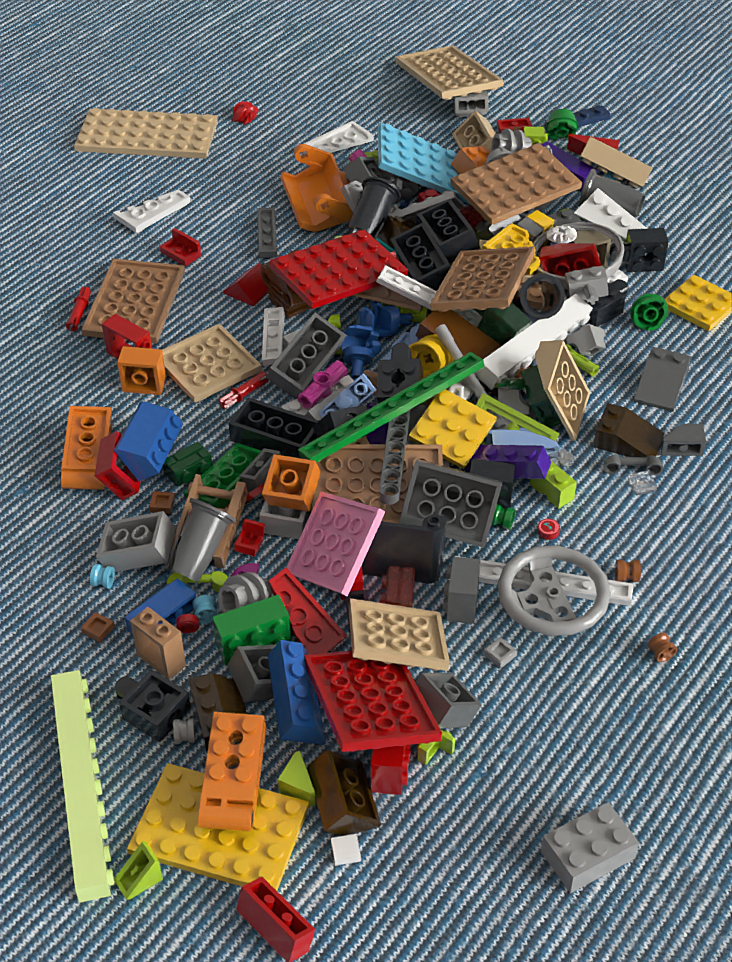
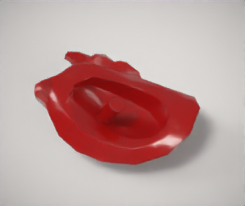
[231,101,259,125]

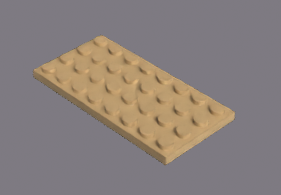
[395,45,503,100]
[74,108,218,159]

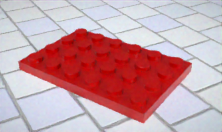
[270,229,408,309]
[304,651,442,752]

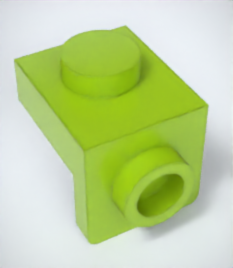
[416,730,456,765]

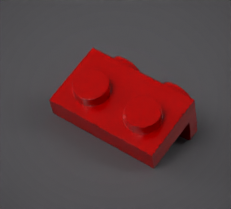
[159,228,201,267]

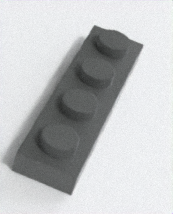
[257,207,277,258]

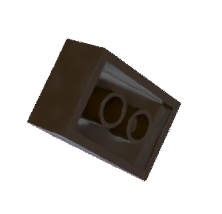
[593,403,665,457]

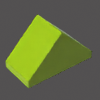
[278,751,316,807]
[114,841,163,900]

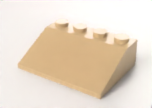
[535,340,590,441]

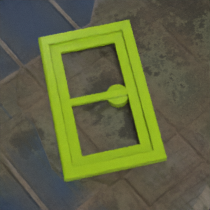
[476,393,559,480]

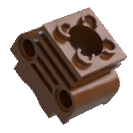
[261,249,311,318]

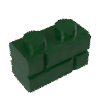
[163,441,213,487]

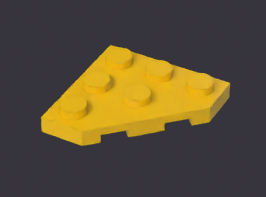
[482,223,540,275]

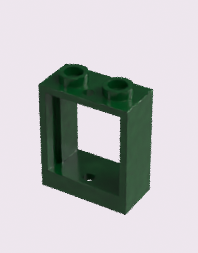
[520,365,562,428]

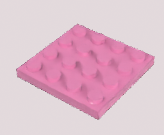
[287,491,385,596]

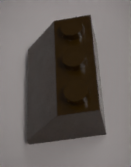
[189,673,247,754]
[307,750,382,836]

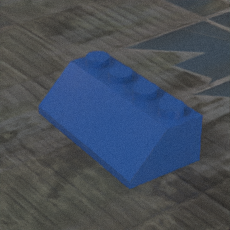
[114,401,183,482]
[268,640,326,745]

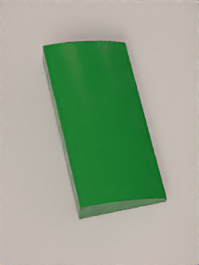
[183,443,261,509]

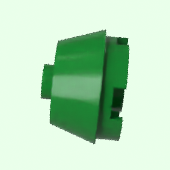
[545,109,579,141]
[630,293,668,331]

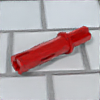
[66,286,91,331]
[218,371,269,409]

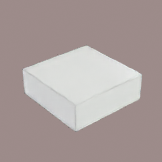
[331,834,361,866]

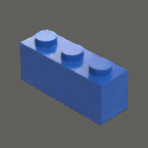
[125,578,196,636]

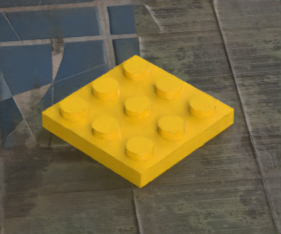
[664,275,732,331]
[409,389,497,469]

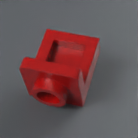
[234,519,265,556]

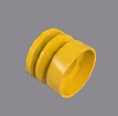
[409,334,454,378]

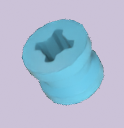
[90,564,115,589]
[193,595,218,624]

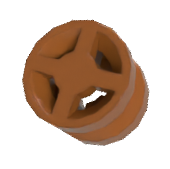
[647,632,677,662]

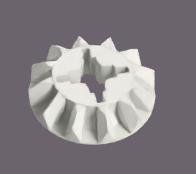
[547,225,577,244]

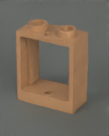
[130,607,186,680]

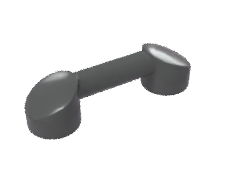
[603,454,663,475]

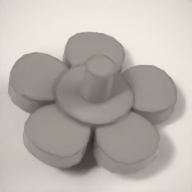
[549,449,573,466]

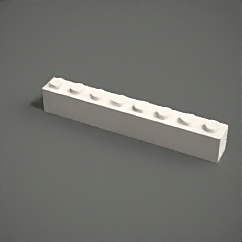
[474,294,593,390]

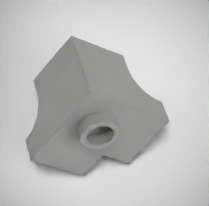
[566,324,606,357]
[498,388,531,414]

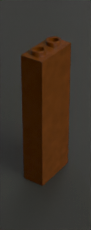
[415,310,530,397]

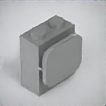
[453,90,488,117]

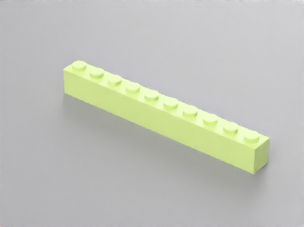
[51,670,115,903]

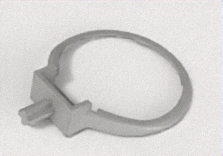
[533,222,624,305]

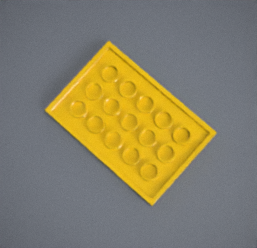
[127,763,309,890]

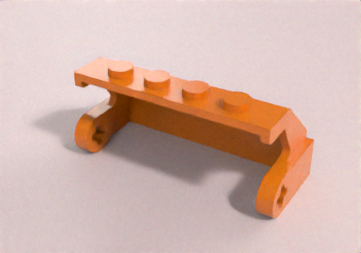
[280,144,353,232]

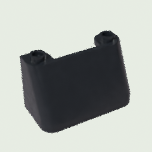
[362,515,447,584]

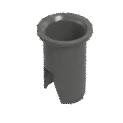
[579,169,646,217]
[165,498,237,583]

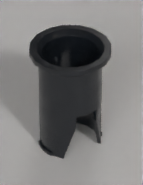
[348,176,401,239]
[512,274,565,319]

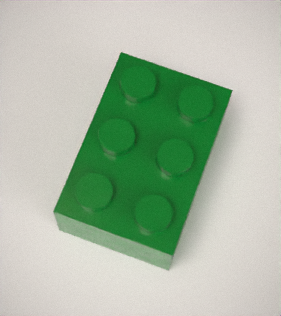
[212,594,291,666]

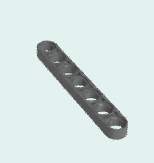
[379,410,410,505]

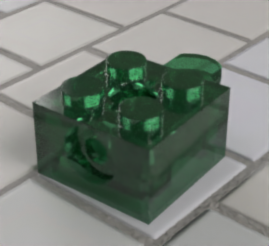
[474,302,532,346]

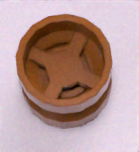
[615,560,641,582]

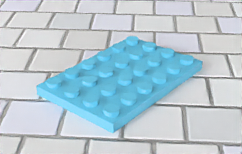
[378,122,471,205]

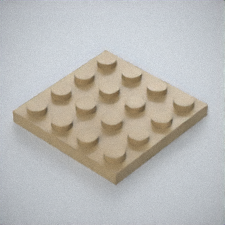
[162,323,262,403]
[348,598,450,671]

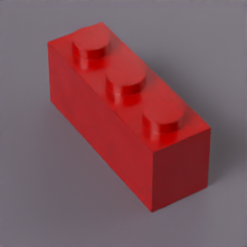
[236,876,315,962]

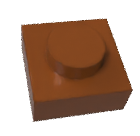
[149,491,175,514]
[81,612,115,643]

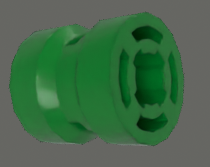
[491,504,516,530]

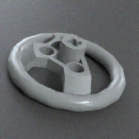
[497,545,611,636]

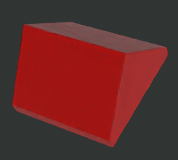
[223,263,269,307]

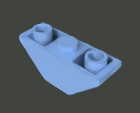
[318,374,377,418]

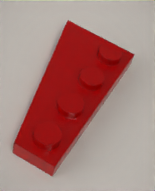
[268,567,347,655]

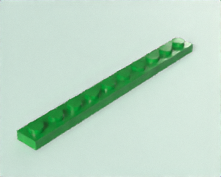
[298,352,485,463]

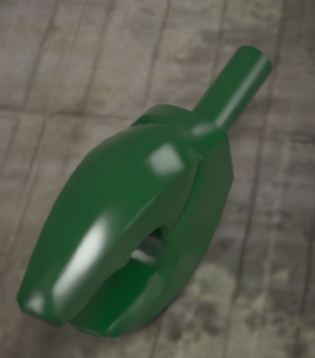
[494,377,526,390]

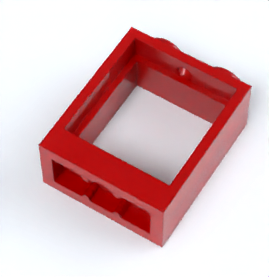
[102,314,152,359]
[94,431,140,500]

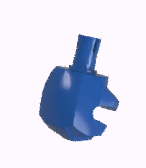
[356,301,413,337]
[342,325,382,380]

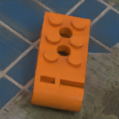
[61,406,112,490]
[198,712,267,832]

